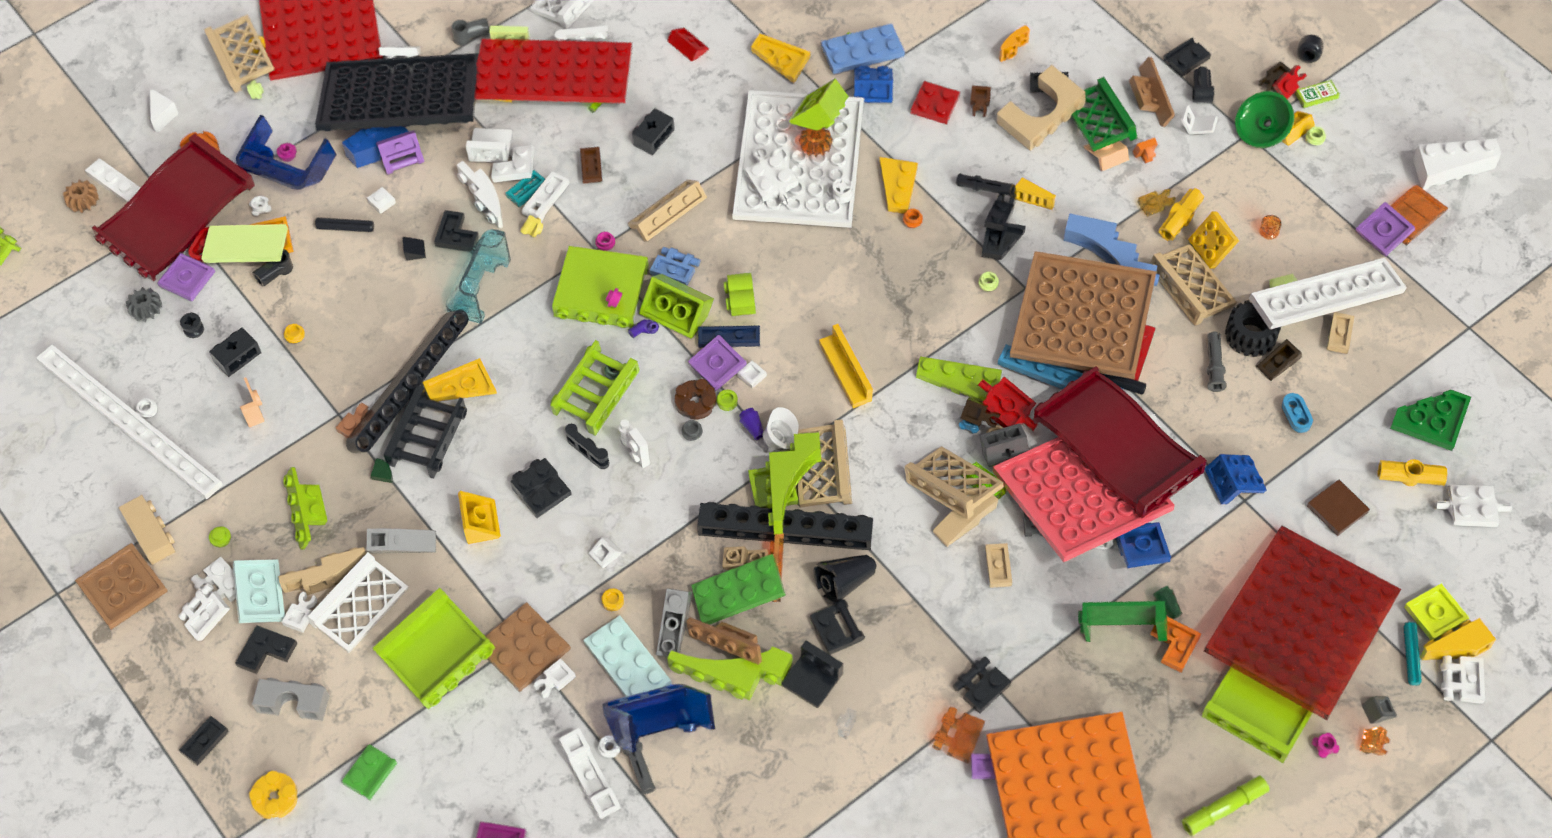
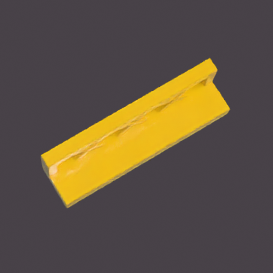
[819,324,873,408]

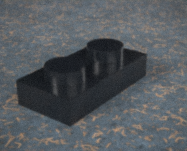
[179,716,229,766]

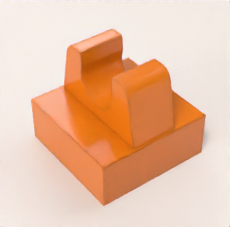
[1132,138,1158,164]

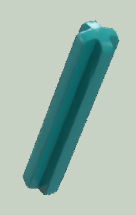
[1403,622,1422,686]

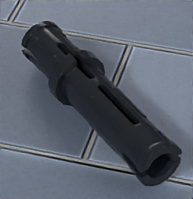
[956,173,1015,197]

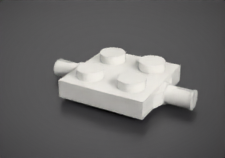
[745,151,798,205]
[1435,484,1512,527]

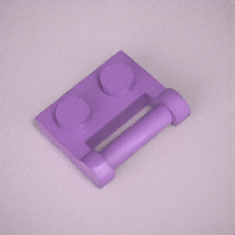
[376,130,425,175]

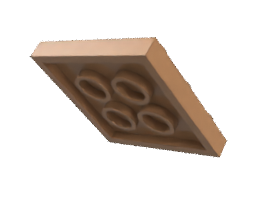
[75,543,168,630]
[486,602,571,692]

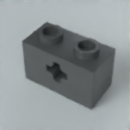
[980,423,1029,467]

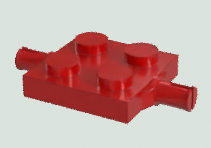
[977,377,1039,431]

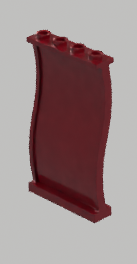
[92,133,255,282]
[1033,366,1207,518]

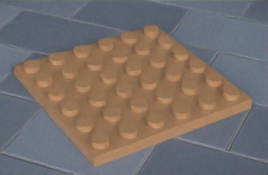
[1010,251,1156,379]

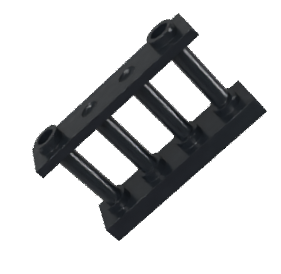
[384,385,467,479]

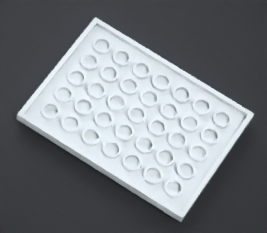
[733,90,864,228]

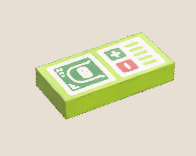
[1295,80,1340,108]

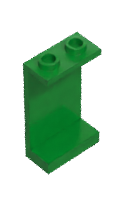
[1078,601,1168,642]

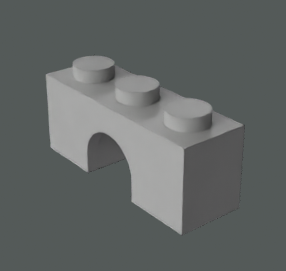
[252,678,329,721]

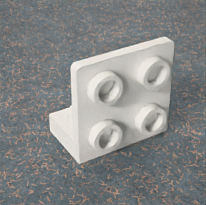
[466,128,512,163]

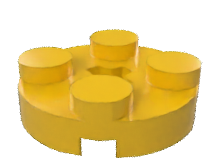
[249,771,298,819]

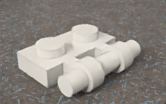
[619,419,650,468]
[191,557,236,602]
[178,583,230,641]
[1440,656,1485,704]

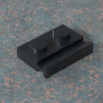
[1163,37,1211,77]

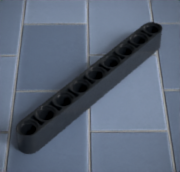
[346,310,469,453]

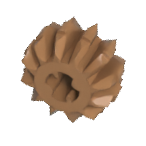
[63,179,99,214]

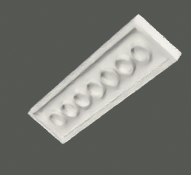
[1249,258,1407,329]

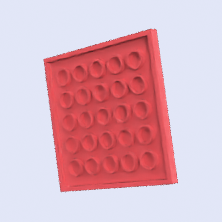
[993,437,1175,562]

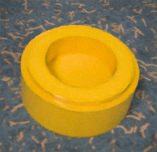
[602,588,624,611]

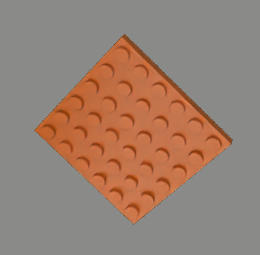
[986,711,1152,838]

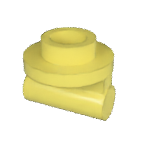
[520,215,543,237]

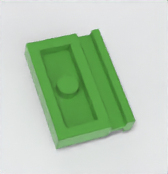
[342,744,397,800]

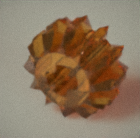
[799,127,832,158]

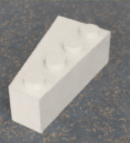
[1413,138,1501,190]

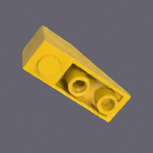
[1420,618,1496,660]

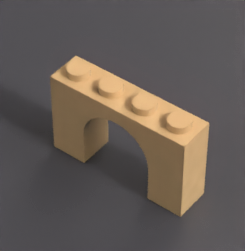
[997,65,1085,151]

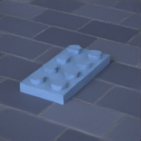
[821,23,905,75]

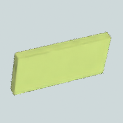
[201,224,288,263]

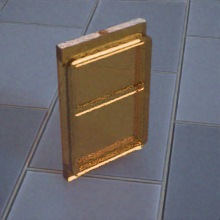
[1391,185,1448,246]

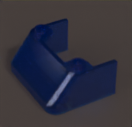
[236,114,337,190]
[602,684,715,752]

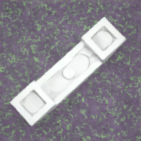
[559,728,621,819]

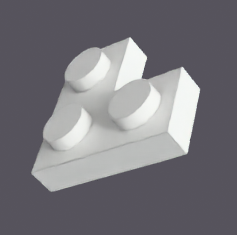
[491,145,535,182]

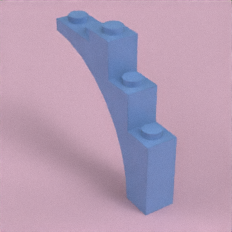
[1063,213,1160,286]

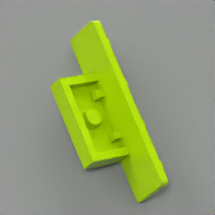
[283,467,328,550]

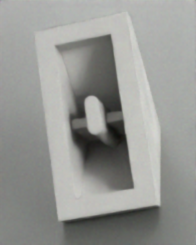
[150,90,178,132]

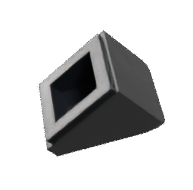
[402,237,426,261]

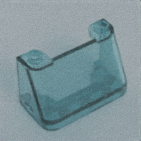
[446,229,511,324]

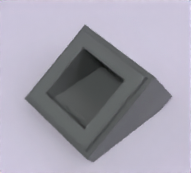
[1362,696,1397,724]

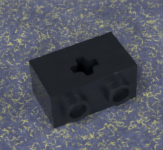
[632,108,675,156]
[209,327,262,377]

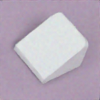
[588,537,622,568]

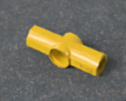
[1158,188,1204,241]
[1377,459,1447,486]

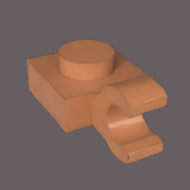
[336,402,369,438]

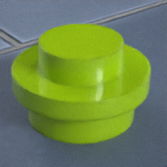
[209,526,231,548]

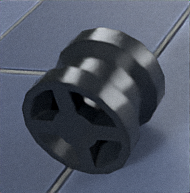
[180,312,204,338]

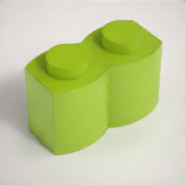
[724,272,756,316]

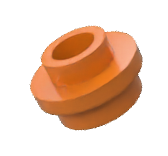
[903,209,923,228]

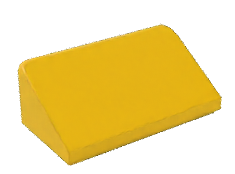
[1282,111,1315,146]

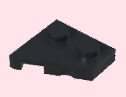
[981,223,1026,260]

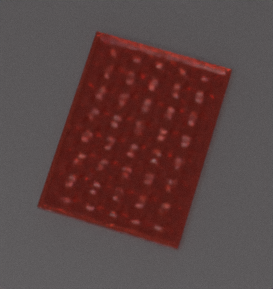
[1203,525,1401,720]

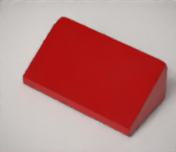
[668,28,709,62]

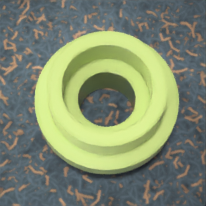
[247,80,264,99]
[1306,127,1326,145]
[978,272,999,291]

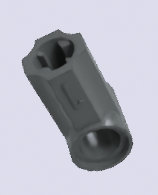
[451,18,490,45]

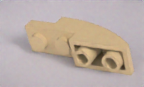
[279,547,367,595]

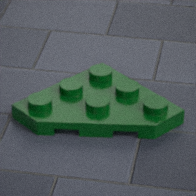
[1390,390,1471,451]

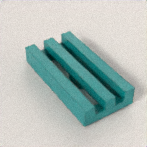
[505,170,546,208]

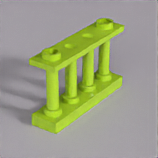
[550,340,640,436]

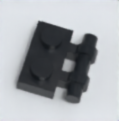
[952,656,1012,714]

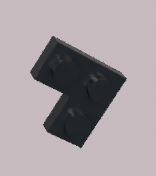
[434,210,479,252]
[235,625,298,674]

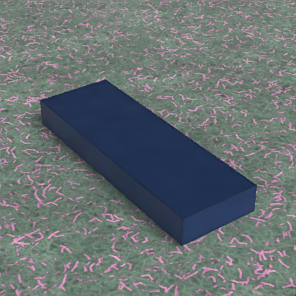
[698,325,760,348]

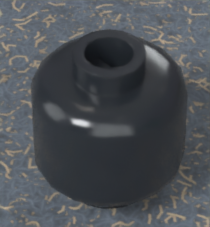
[1297,34,1324,63]

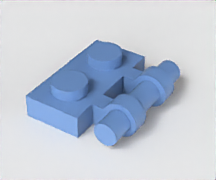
[650,247,701,286]

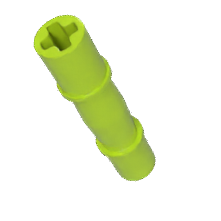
[1182,775,1270,836]

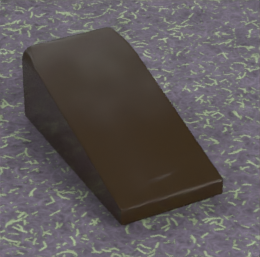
[1256,339,1302,381]

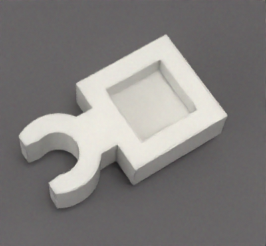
[282,592,317,633]
[534,658,576,698]

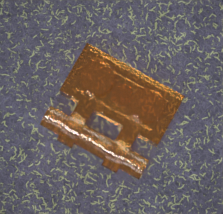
[932,707,985,763]

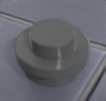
[682,420,703,441]

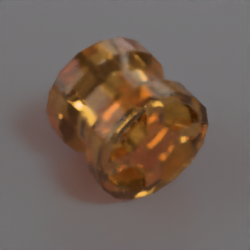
[1259,215,1282,240]

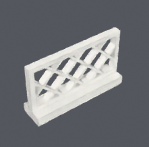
[530,0,593,29]
[308,552,408,653]

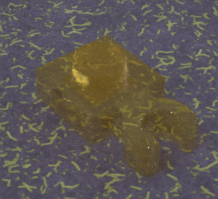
[1137,189,1176,217]

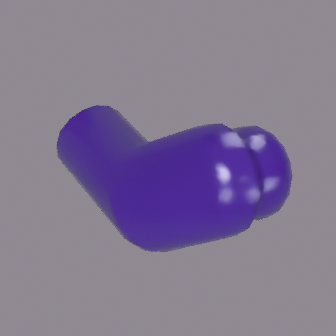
[628,319,659,338]

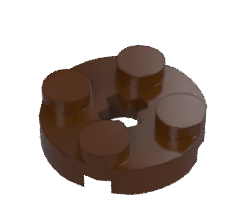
[675,379,717,420]

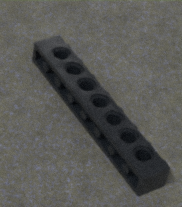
[697,502,873,551]

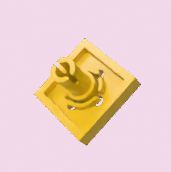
[1188,211,1239,269]

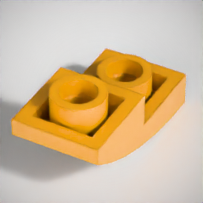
[999,25,1030,62]

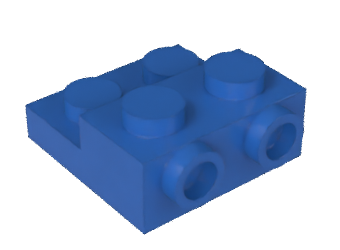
[1115,522,1171,569]

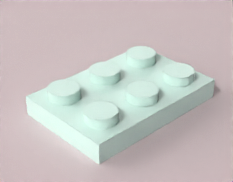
[233,560,285,623]

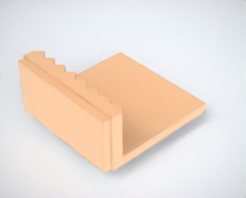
[1084,138,1129,171]
[240,377,265,427]

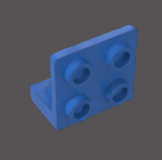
[854,66,893,103]
[1205,454,1267,504]

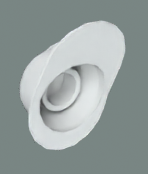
[763,407,799,452]

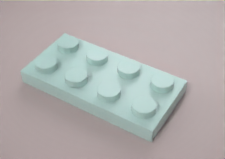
[584,616,672,709]

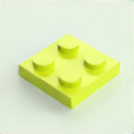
[1404,583,1469,640]

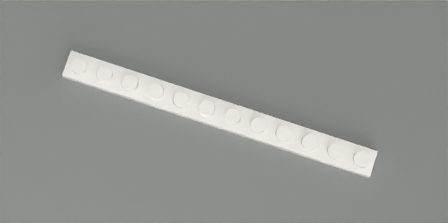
[37,345,222,499]

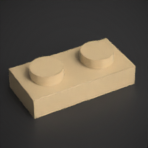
[1326,312,1355,354]
[985,543,1012,588]

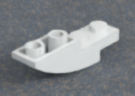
[457,161,503,229]

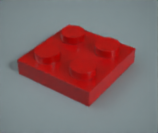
[911,81,960,125]

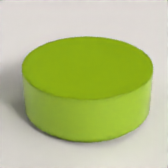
[717,389,738,411]

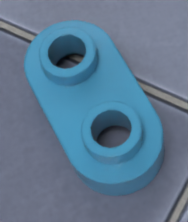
[1282,393,1313,433]

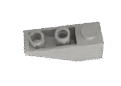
[367,528,436,553]
[656,588,692,657]

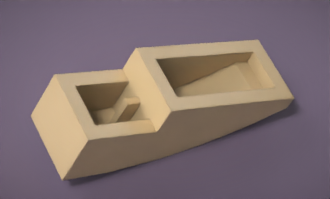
[933,485,998,547]

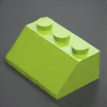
[789,78,849,131]
[639,274,714,339]

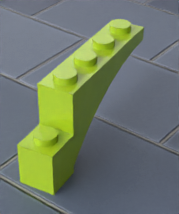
[765,432,821,534]
[667,646,793,701]

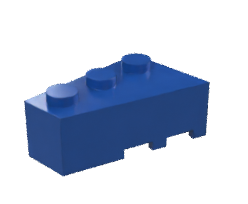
[342,126,409,168]

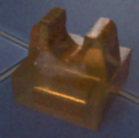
[1360,726,1390,756]

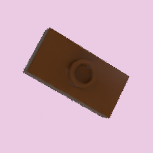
[580,147,603,184]

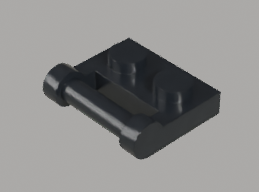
[810,599,865,655]

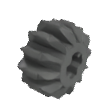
[126,287,162,322]

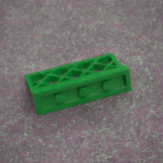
[1071,77,1138,152]

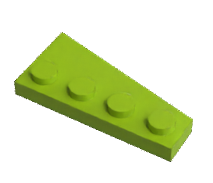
[916,356,1002,402]

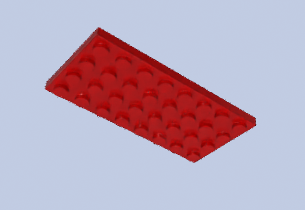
[476,39,633,103]

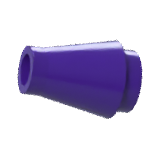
[739,408,764,440]

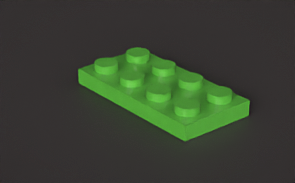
[691,554,786,625]

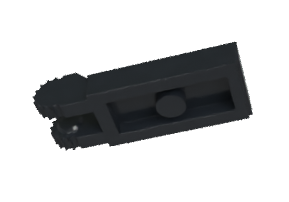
[984,194,1017,232]

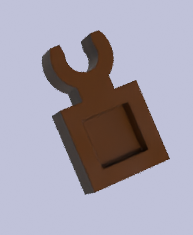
[970,85,991,117]

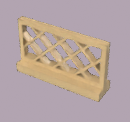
[204,14,275,93]
[1150,244,1237,326]
[798,419,852,507]
[905,446,1004,519]

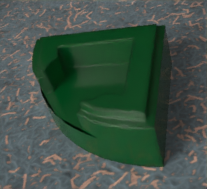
[371,458,393,483]

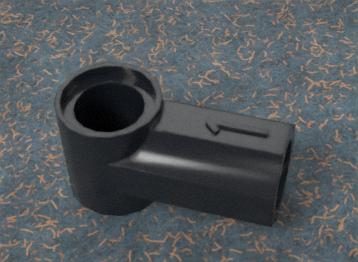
[1192,66,1214,103]
[252,249,293,286]

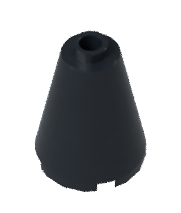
[813,555,877,604]

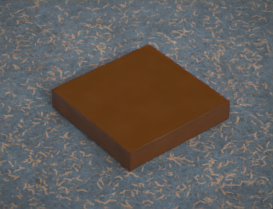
[1307,479,1370,536]

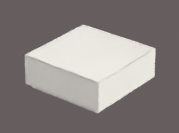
[737,360,767,388]

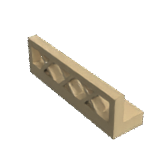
[627,180,707,241]

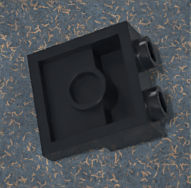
[510,458,572,518]

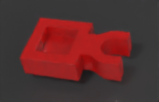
[1272,65,1307,99]

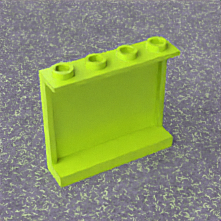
[552,246,649,328]
[373,588,496,709]
[1202,644,1325,763]

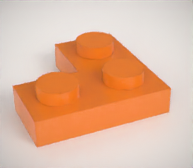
[1150,617,1202,673]

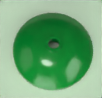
[1235,91,1294,148]

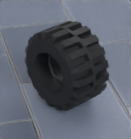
[1225,300,1281,357]

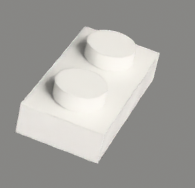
[379,46,421,58]

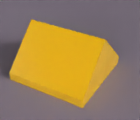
[458,491,501,544]

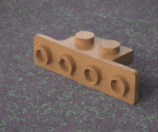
[1129,57,1175,127]
[686,617,762,664]

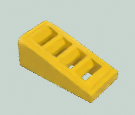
[1014,177,1056,210]

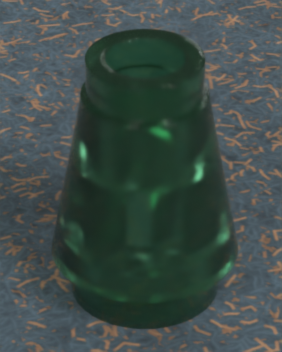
[1153,586,1183,620]

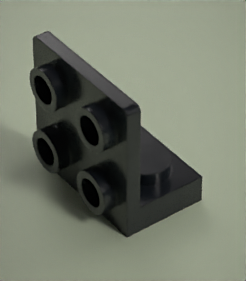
[781,640,843,708]

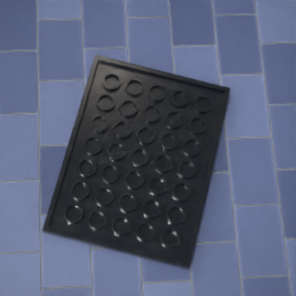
[315,53,479,132]

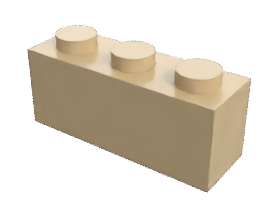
[118,495,175,565]

